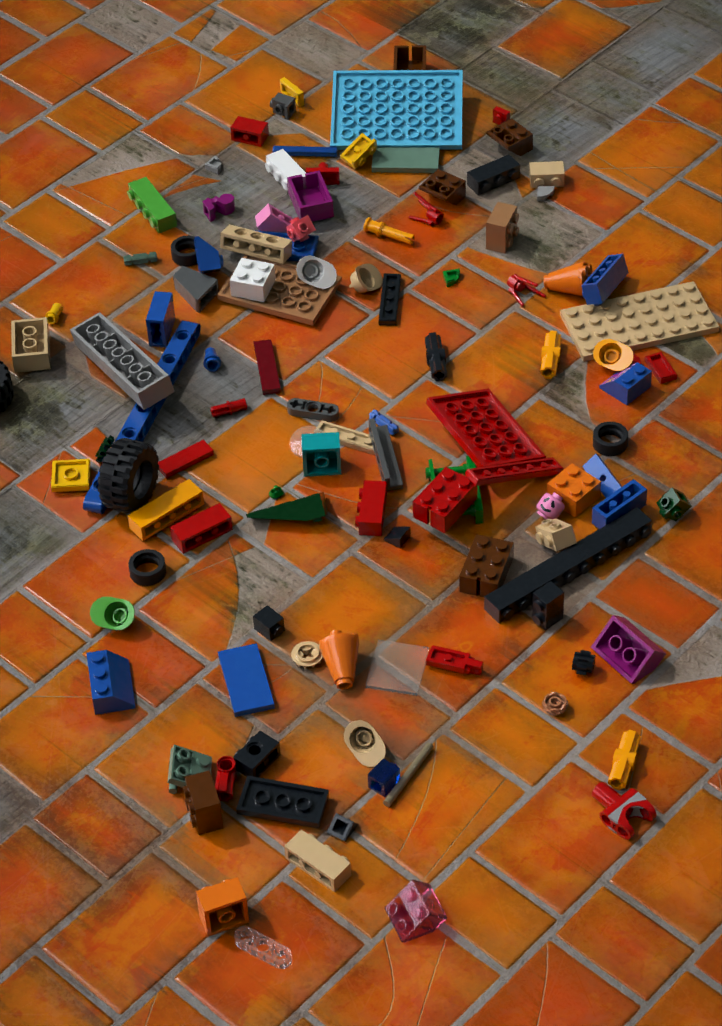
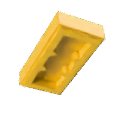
[280,77,304,107]

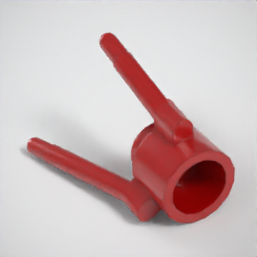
[409,192,444,226]
[507,274,546,307]

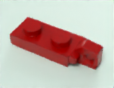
[426,645,483,675]

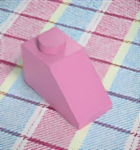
[255,203,293,233]

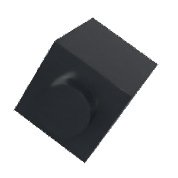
[253,605,285,641]

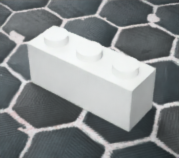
[265,149,306,191]

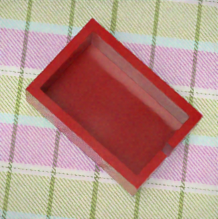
[413,467,478,533]

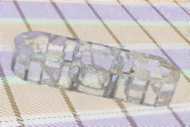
[234,926,292,969]

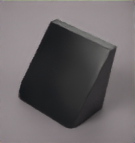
[384,526,411,548]
[327,813,358,842]

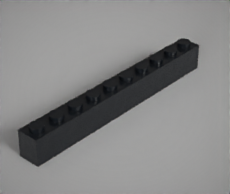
[484,507,652,623]

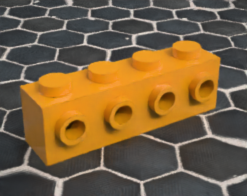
[128,479,204,541]

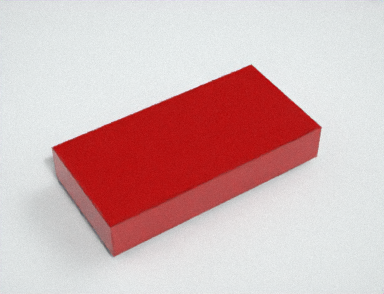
[645,352,677,384]

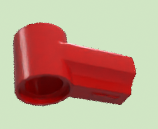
[215,756,237,801]

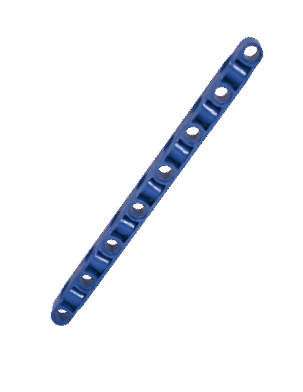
[83,320,201,514]

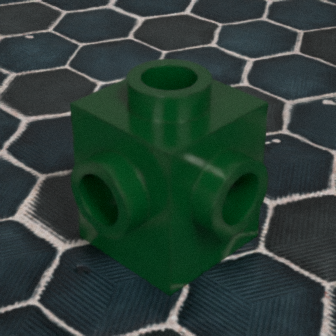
[656,487,692,522]

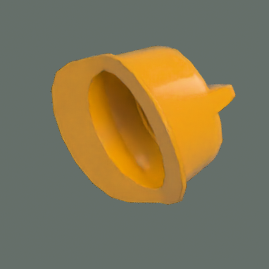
[593,339,634,371]

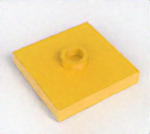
[51,459,91,492]

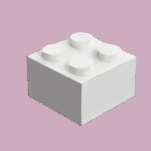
[230,258,276,302]

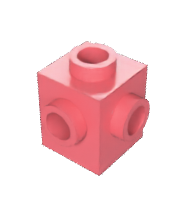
[285,215,316,242]

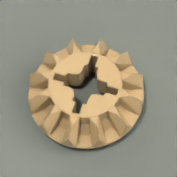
[291,641,323,669]

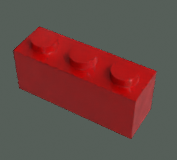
[355,480,387,536]
[170,503,233,554]

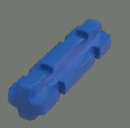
[369,409,399,435]

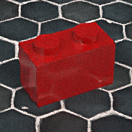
[230,116,269,147]

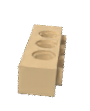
[220,224,292,264]

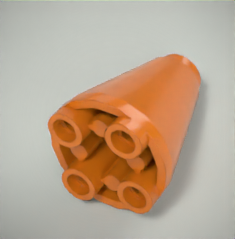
[543,261,592,296]
[319,630,359,690]

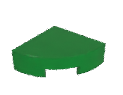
[443,268,460,287]

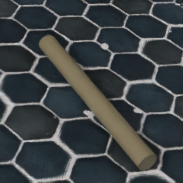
[383,742,434,807]

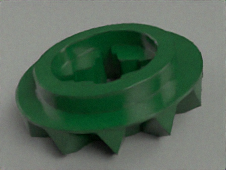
[95,435,114,463]

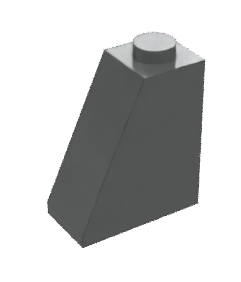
[173,266,219,313]

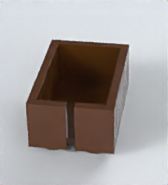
[393,45,426,70]
[459,534,514,597]

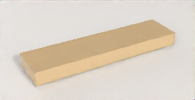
[314,420,375,455]

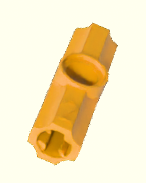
[540,330,561,379]
[608,730,641,790]

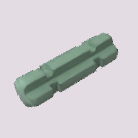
[124,252,158,266]

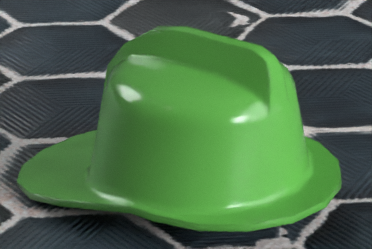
[90,597,135,630]

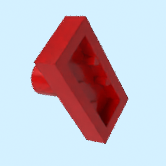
[306,162,340,185]

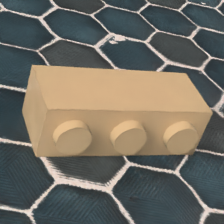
[284,829,351,892]

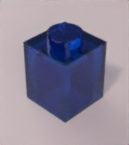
[368,758,400,797]

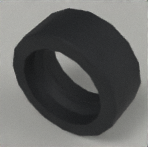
[171,235,197,267]
[593,422,628,456]
[128,549,166,586]

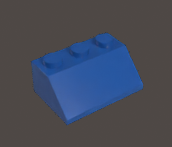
[86,650,136,715]

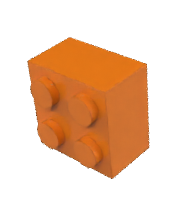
[547,463,601,518]
[196,877,249,937]

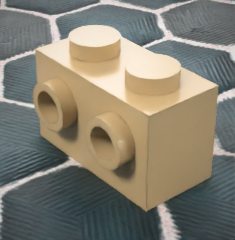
[535,518,577,551]

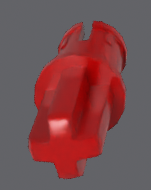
[210,398,247,417]

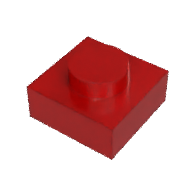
[493,106,510,125]

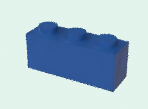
[592,479,647,529]

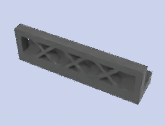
[369,418,403,492]

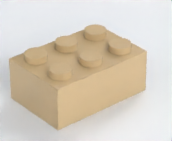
[11,317,51,373]

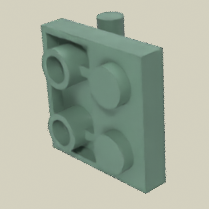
[167,745,212,794]

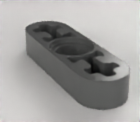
[287,398,339,422]

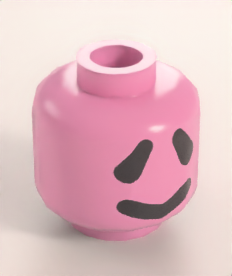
[536,492,565,519]

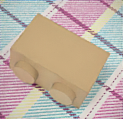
[529,161,565,188]

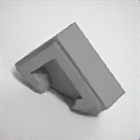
[205,156,221,174]
[537,186,555,201]

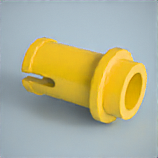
[45,303,63,324]

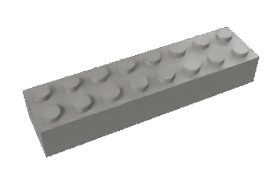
[70,312,175,410]

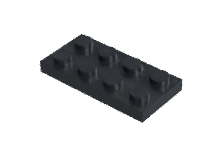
[236,775,329,829]

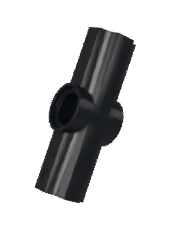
[425,332,447,381]

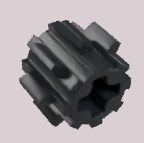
[572,650,596,676]

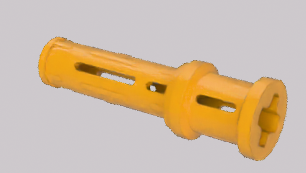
[363,217,415,245]

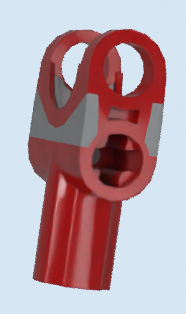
[592,782,657,840]

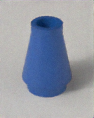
[203,347,221,372]

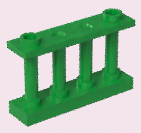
[425,456,483,524]

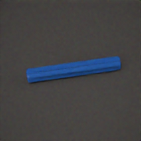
[272,146,338,157]

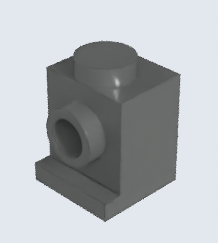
[270,93,296,120]

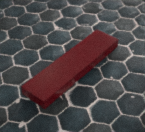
[253,339,281,395]

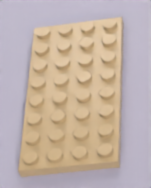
[560,281,719,362]

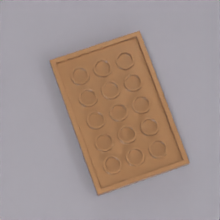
[217,254,342,326]

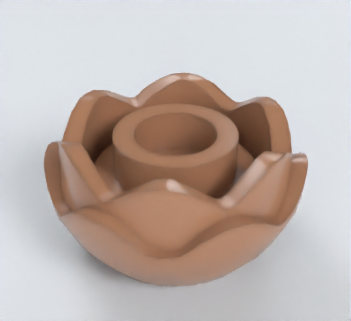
[542,692,568,716]

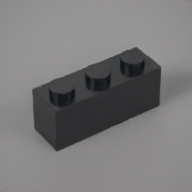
[467,155,520,195]

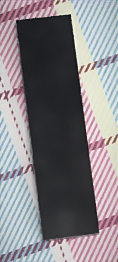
[378,273,401,326]

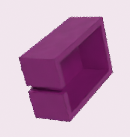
[287,170,334,222]

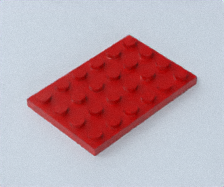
[426,388,546,467]

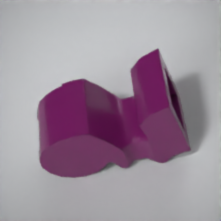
[202,194,235,222]

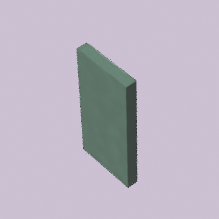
[372,147,440,173]

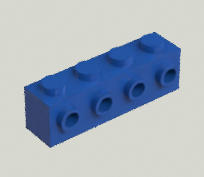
[581,254,629,306]

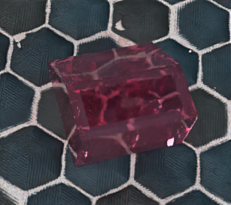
[385,880,447,943]

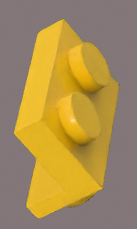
[340,133,377,170]

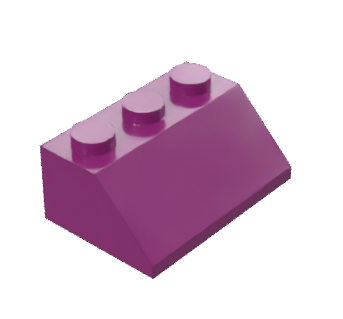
[591,615,666,684]

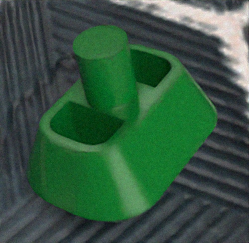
[269,485,284,499]

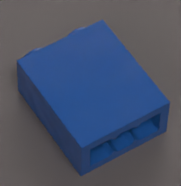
[146,291,175,348]

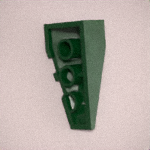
[246,492,328,523]

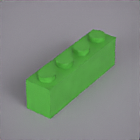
[127,177,177,233]

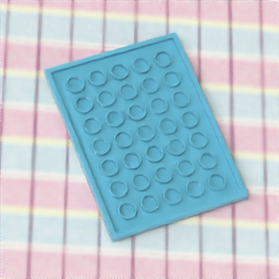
[330,70,463,150]

